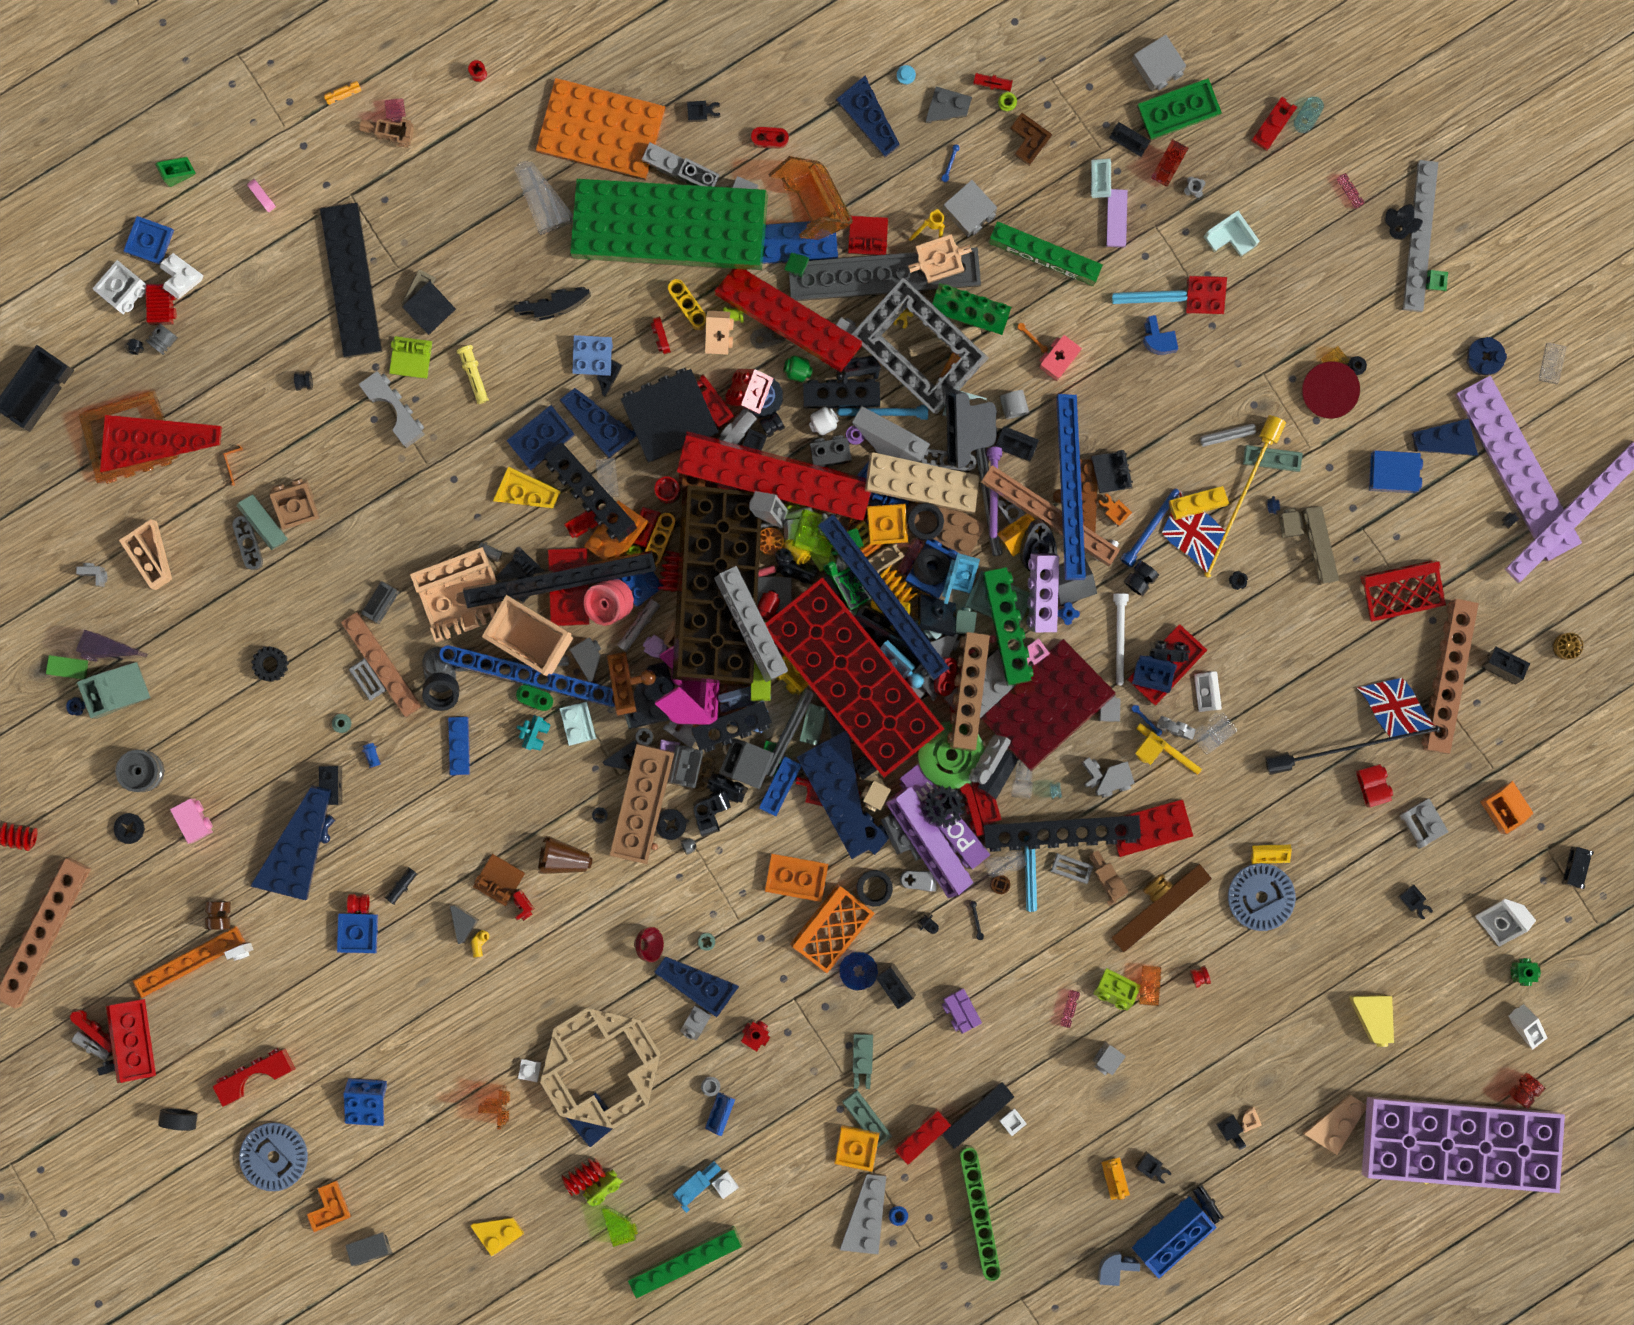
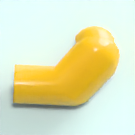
[471,930,490,958]

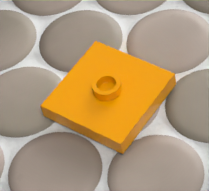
[867,504,908,545]
[834,1125,880,1172]

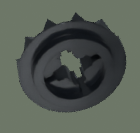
[656,809,686,840]
[113,813,145,844]

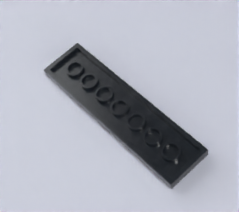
[320,203,382,358]

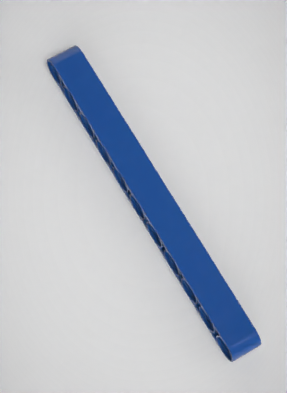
[439,645,615,708]

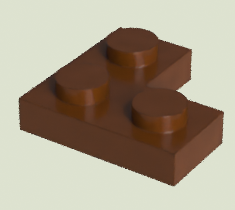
[1010,113,1052,166]

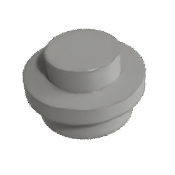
[701,1077,720,1096]

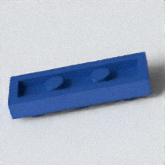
[448,717,470,775]
[759,757,801,816]

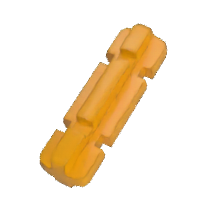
[324,81,361,105]

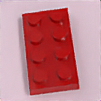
[548,548,590,626]
[1127,624,1207,706]
[1115,799,1194,857]
[106,999,156,1083]

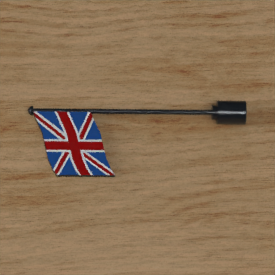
[1265,678,1440,775]

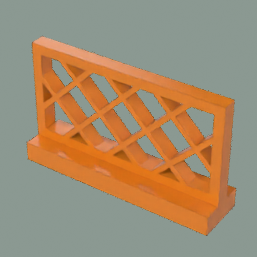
[790,883,875,973]

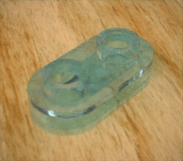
[1294,97,1324,133]

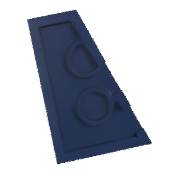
[1412,419,1478,456]

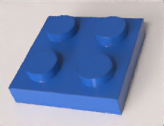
[124,216,174,265]
[337,913,378,953]

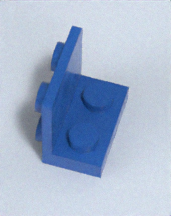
[344,1079,387,1126]

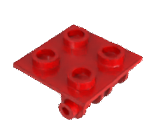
[848,216,888,255]
[1186,276,1227,314]

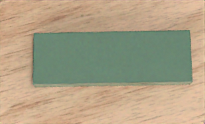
[1243,445,1303,472]
[236,495,288,550]
[842,1090,892,1148]

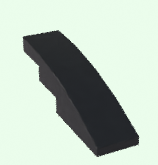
[942,1082,1014,1149]

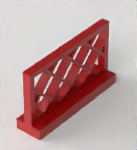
[1360,560,1446,622]

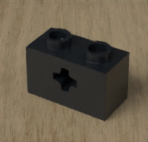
[319,766,343,805]

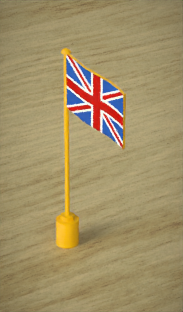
[1162,415,1286,578]

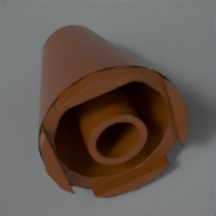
[538,836,593,874]

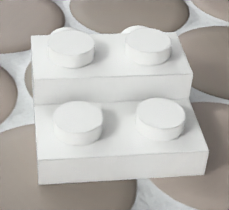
[93,260,146,315]

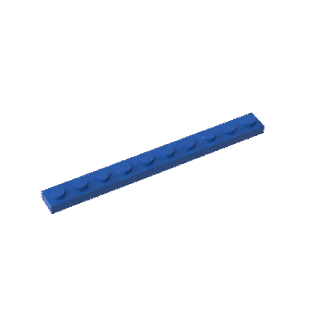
[1056,394,1086,580]

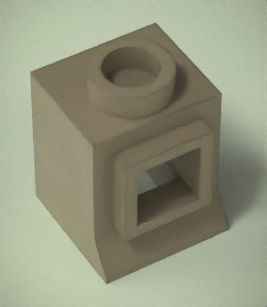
[1279,509,1305,538]

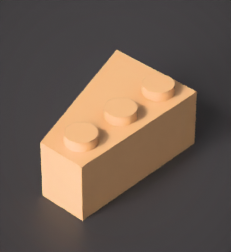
[119,519,172,590]

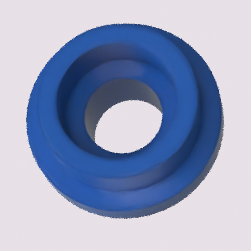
[889,1206,908,1226]

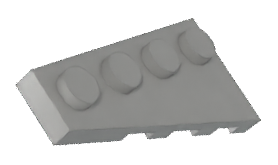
[840,1173,886,1254]

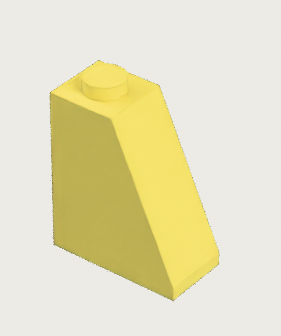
[1349,995,1394,1047]

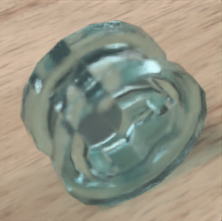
[1049,781,1062,799]

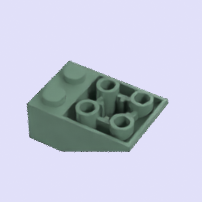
[77,662,151,719]

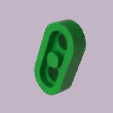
[516,685,554,711]

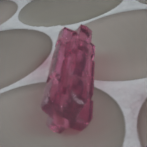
[1337,173,1365,209]
[1060,990,1080,1028]

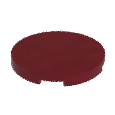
[1302,361,1360,419]

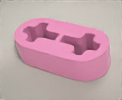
[247,179,276,213]

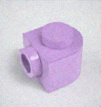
[643,635,667,658]

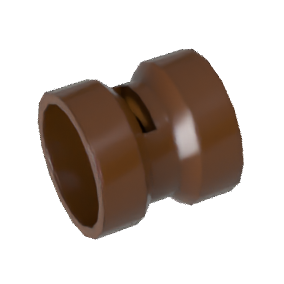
[990,875,1011,895]

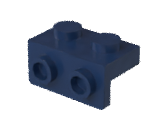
[1132,655,1177,693]

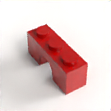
[894,1109,951,1165]

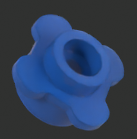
[1058,602,1080,625]

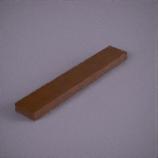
[1111,864,1212,953]

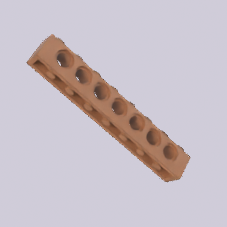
[1421,599,1479,754]
[0,858,92,1008]

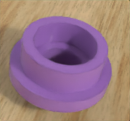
[845,426,864,445]

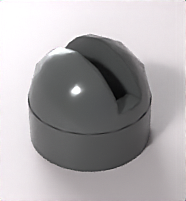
[681,838,697,855]

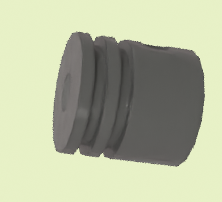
[145,323,178,355]

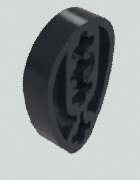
[1020,519,1057,573]

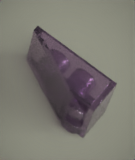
[76,630,148,662]

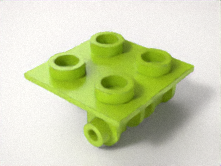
[389,336,433,379]

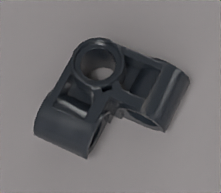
[693,790,731,837]

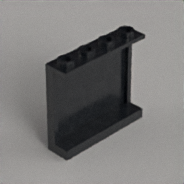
[620,367,718,463]

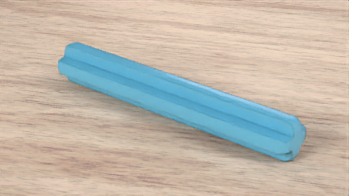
[1112,290,1187,304]
[1024,835,1037,912]

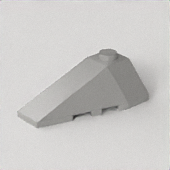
[852,406,930,462]

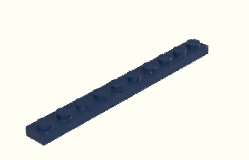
[818,514,949,680]

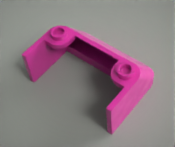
[655,646,719,725]

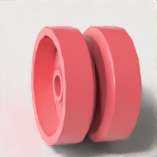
[584,579,634,626]

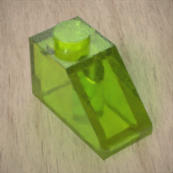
[602,1205,639,1247]

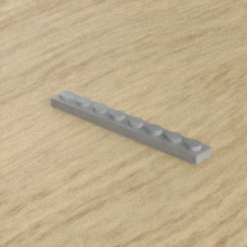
[1403,160,1438,312]

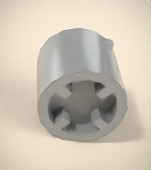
[999,390,1029,419]

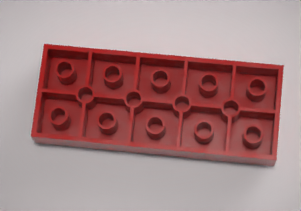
[765,577,944,777]

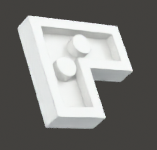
[160,253,203,299]

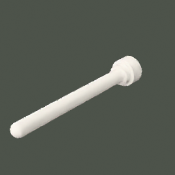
[1113,594,1129,686]

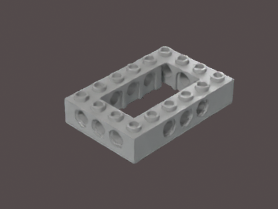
[851,278,989,414]

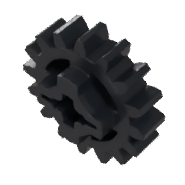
[922,786,965,828]

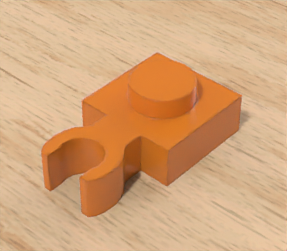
[1098,494,1132,527]

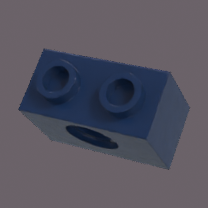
[863,812,889,855]

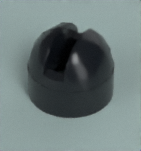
[592,807,608,824]

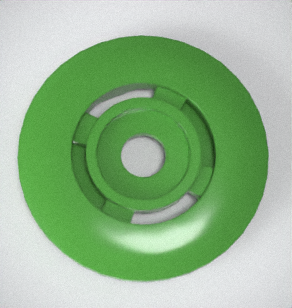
[918,721,985,789]

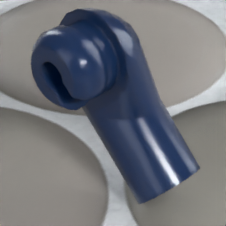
[320,814,336,844]

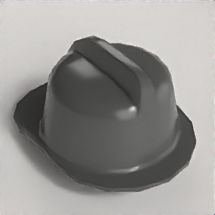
[422,647,456,692]

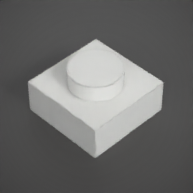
[518,1059,541,1082]
[999,1108,1027,1136]
[712,1171,739,1199]

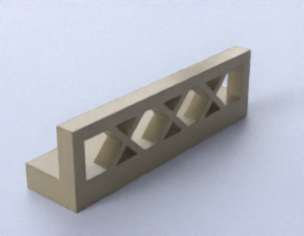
[1302,506,1339,585]

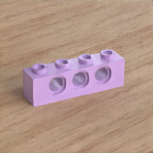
[1027,553,1059,633]

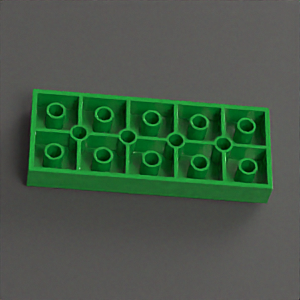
[570,179,768,270]

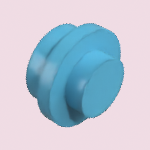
[897,65,916,85]

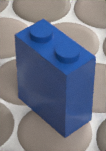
[1369,450,1423,493]

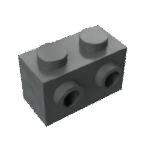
[810,435,852,467]

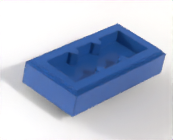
[705,1092,735,1136]

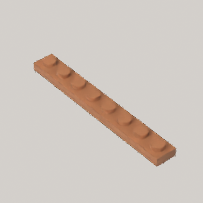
[981,465,1120,567]

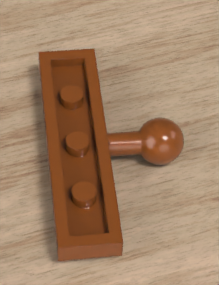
[1053,459,1097,533]
[607,652,656,716]

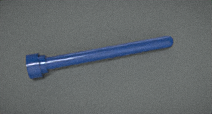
[1120,488,1179,568]

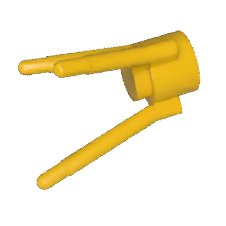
[909,209,945,241]

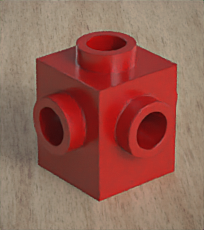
[741,1020,770,1052]

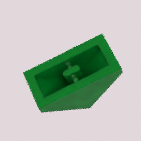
[155,157,196,188]

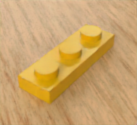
[1168,486,1229,520]

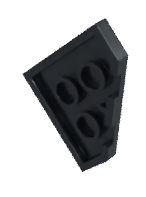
[624,662,675,729]

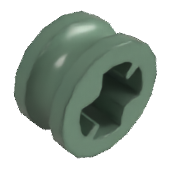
[698,933,715,951]

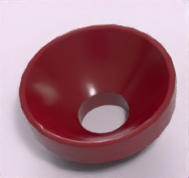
[634,927,664,962]

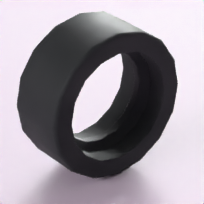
[907,503,944,541]
[422,673,459,711]
[856,870,893,907]
[158,1108,198,1131]

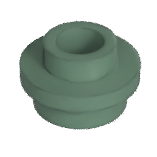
[332,714,352,733]

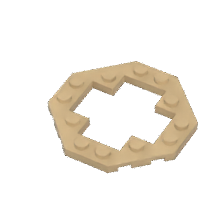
[540,1008,660,1129]

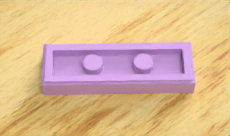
[1106,189,1128,248]

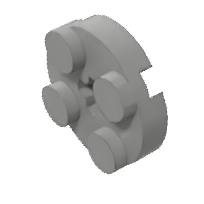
[1156,716,1196,740]

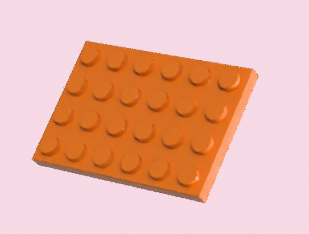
[536,78,666,180]

